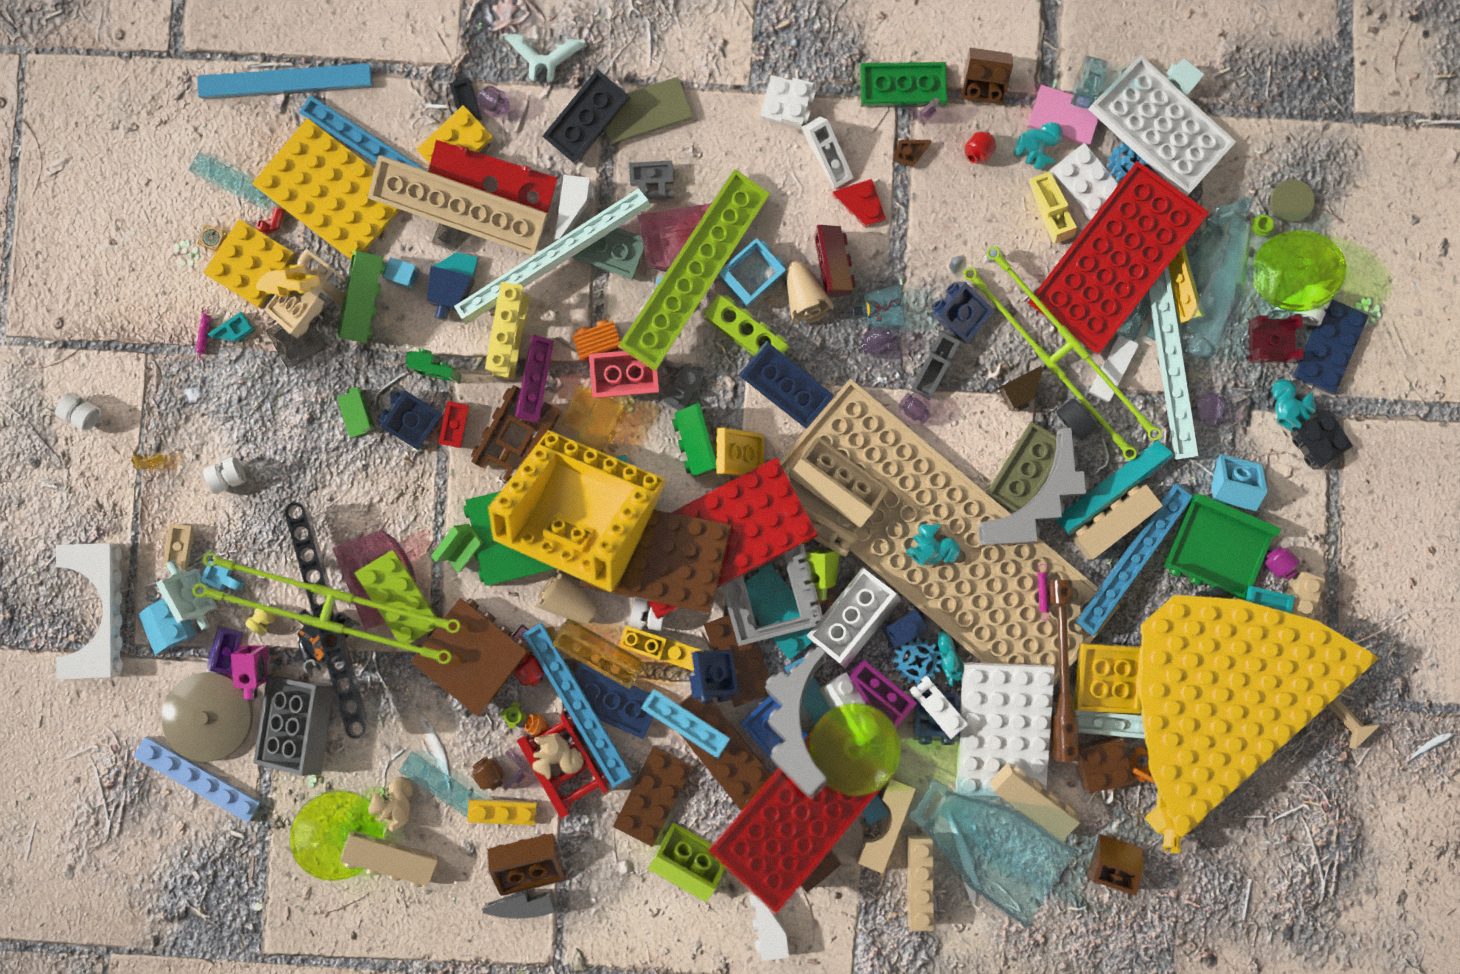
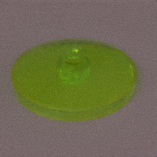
[1252,230,1347,312]
[809,702,901,795]
[290,789,383,881]

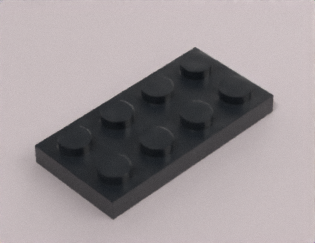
[542,69,631,165]

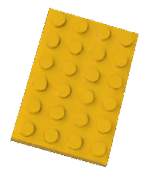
[251,118,400,260]

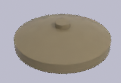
[161,672,253,762]

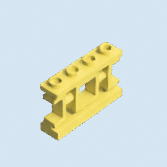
[485,282,530,381]

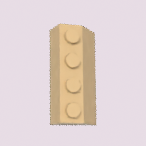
[789,436,888,528]

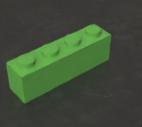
[336,250,385,343]

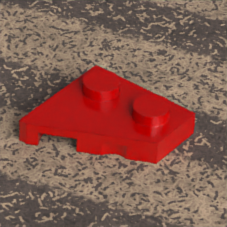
[832,179,886,228]

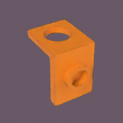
[1129,746,1154,783]

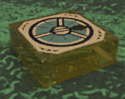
[197,224,228,252]

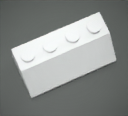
[807,567,901,668]

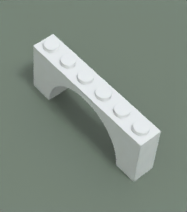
[56,543,123,679]

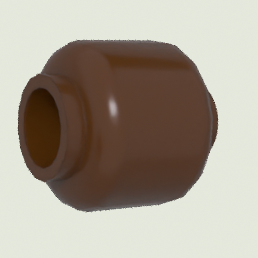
[471,756,505,791]

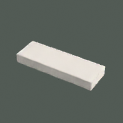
[1088,334,1139,403]

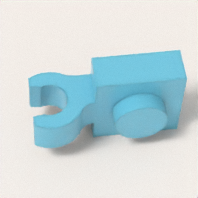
[200,560,245,590]

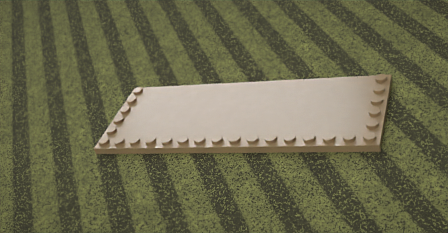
[779,379,1120,687]

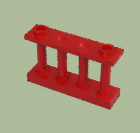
[516,711,610,819]

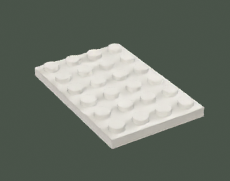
[1088,55,1236,196]
[956,662,1054,796]

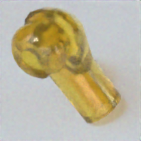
[131,452,165,470]

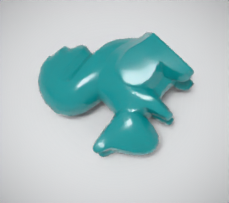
[1013,122,1063,170]
[1272,379,1316,432]
[906,524,961,566]
[938,631,963,686]

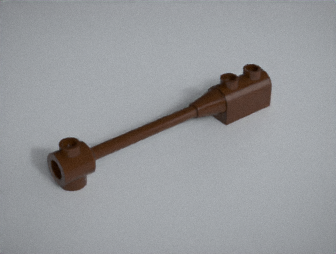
[1049,580,1080,762]

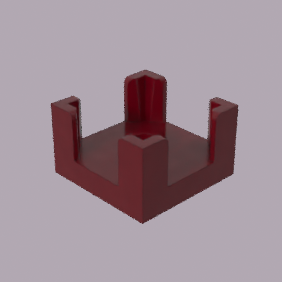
[1249,315,1303,363]

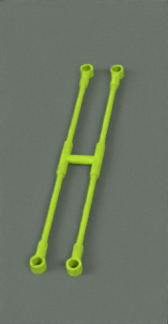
[964,246,1161,460]
[193,553,461,664]

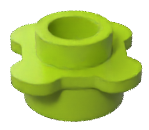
[500,702,527,728]

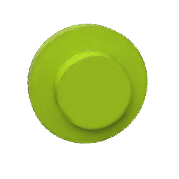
[1251,214,1274,236]

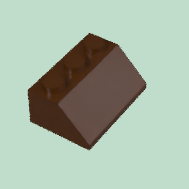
[487,833,566,896]

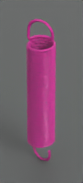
[195,307,211,362]
[1038,564,1049,621]

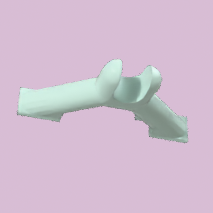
[503,33,586,83]

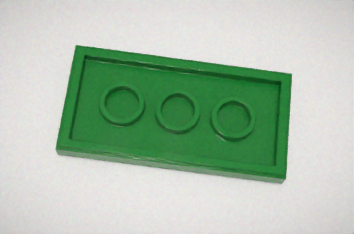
[860,62,948,107]

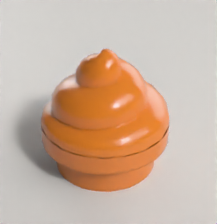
[525,713,549,736]

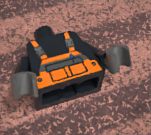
[297,609,360,676]

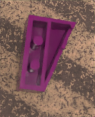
[848,659,916,738]

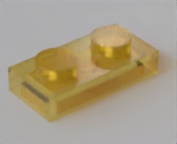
[561,384,597,433]

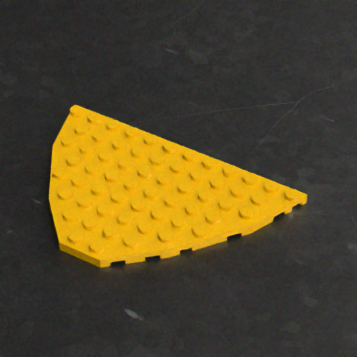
[1138,595,1379,837]

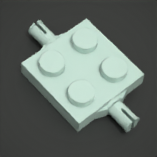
[157,560,218,630]

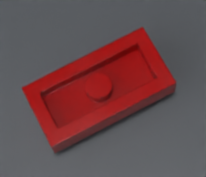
[438,401,470,449]

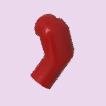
[256,207,285,234]

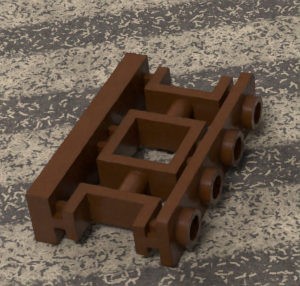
[471,385,562,482]

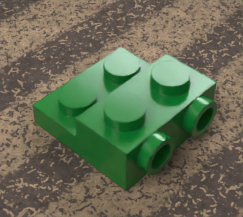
[406,348,461,384]

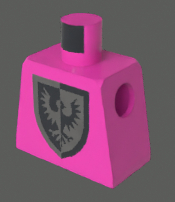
[231,645,268,699]

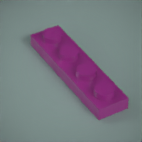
[515,334,554,423]

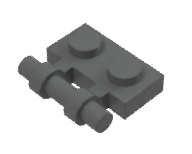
[629,160,675,201]

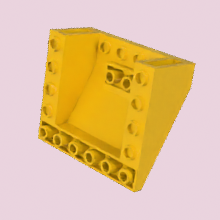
[488,430,665,592]

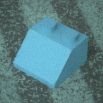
[1211,454,1267,511]
[138,599,197,655]

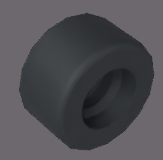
[1056,398,1098,441]

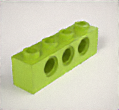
[703,294,789,356]

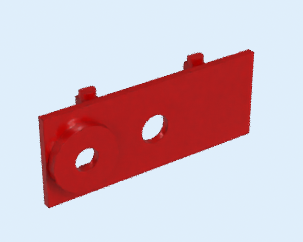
[428,139,558,226]

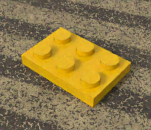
[416,105,494,164]
[716,428,764,476]

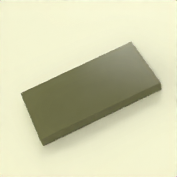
[605,77,692,145]
[986,421,1057,513]

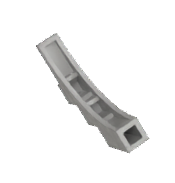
[977,428,1088,546]
[765,646,827,799]

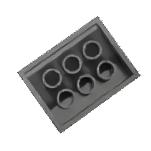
[253,675,334,776]

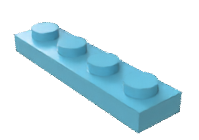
[641,689,730,758]

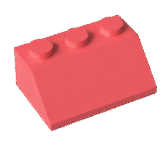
[589,351,659,398]

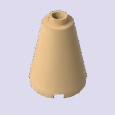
[786,261,834,324]
[534,569,598,625]

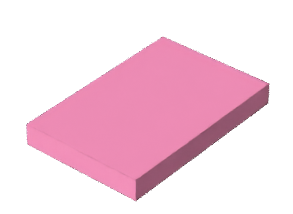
[1027,85,1098,146]

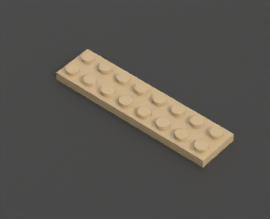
[368,155,548,256]

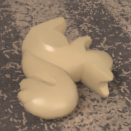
[533,733,583,779]
[369,777,414,832]

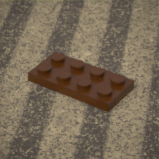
[703,615,770,708]
[613,745,693,847]

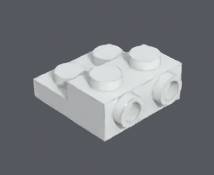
[760,75,816,129]

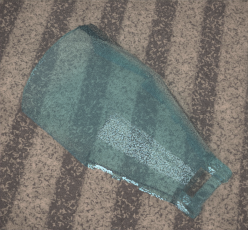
[1145,197,1252,357]
[909,778,1079,929]

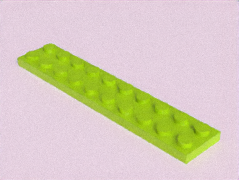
[618,169,770,371]

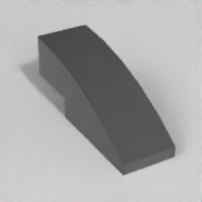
[910,330,961,401]
[482,889,557,919]

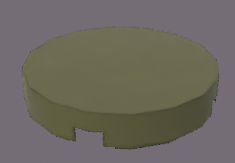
[1269,179,1315,223]

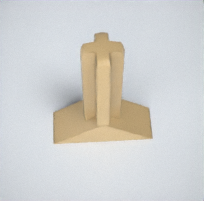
[1327,697,1381,749]

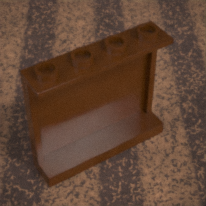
[411,598,533,717]

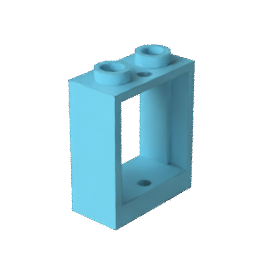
[718,238,786,309]

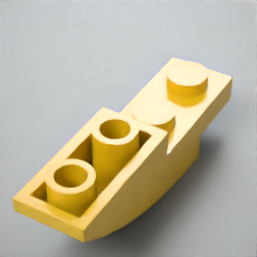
[256,264,320,297]
[619,626,702,671]

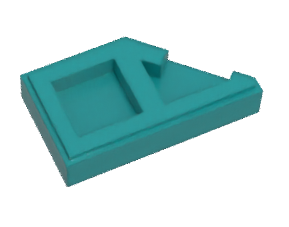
[434,252,479,279]
[208,311,255,343]

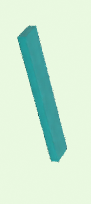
[1055,440,1173,536]

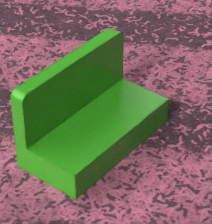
[337,387,375,438]
[431,524,483,572]

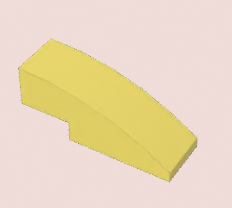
[1030,172,1077,244]

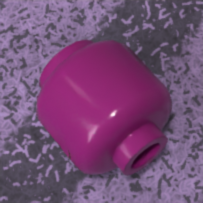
[1265,546,1300,580]

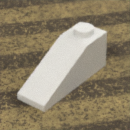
[801,117,853,188]
[555,175,595,241]

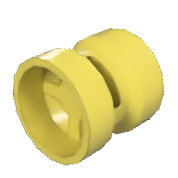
[245,609,277,636]

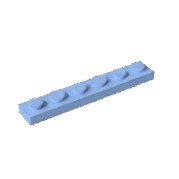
[133,736,262,823]

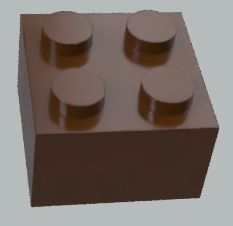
[1077,737,1134,793]

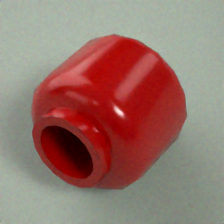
[964,131,997,164]
[514,654,545,687]

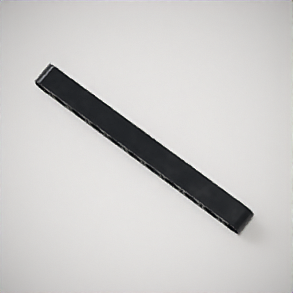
[284,502,370,739]

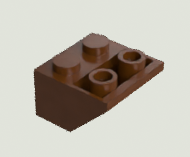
[961,47,1013,105]
[1086,834,1143,896]

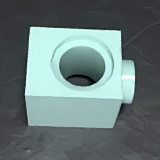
[1166,58,1204,96]

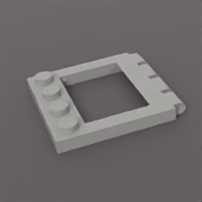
[722,544,824,646]

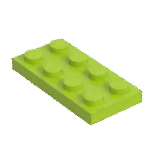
[355,549,437,644]

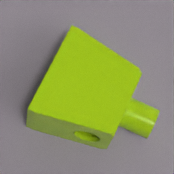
[804,548,840,600]

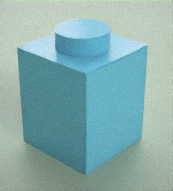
[383,257,420,290]

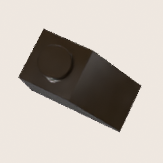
[998,366,1043,412]

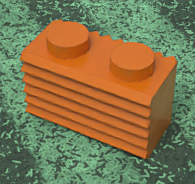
[572,319,621,362]

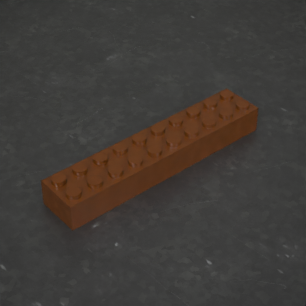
[678,693,842,893]

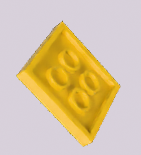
[203,219,296,309]
[1074,643,1141,714]

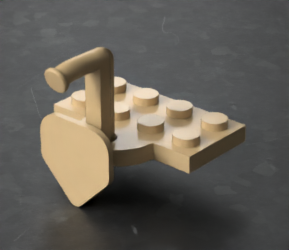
[264,249,346,339]

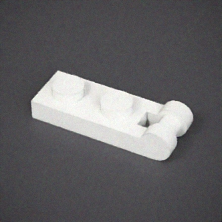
[909,676,968,739]

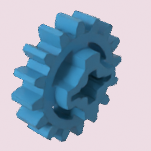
[1107,142,1155,182]
[893,637,942,685]

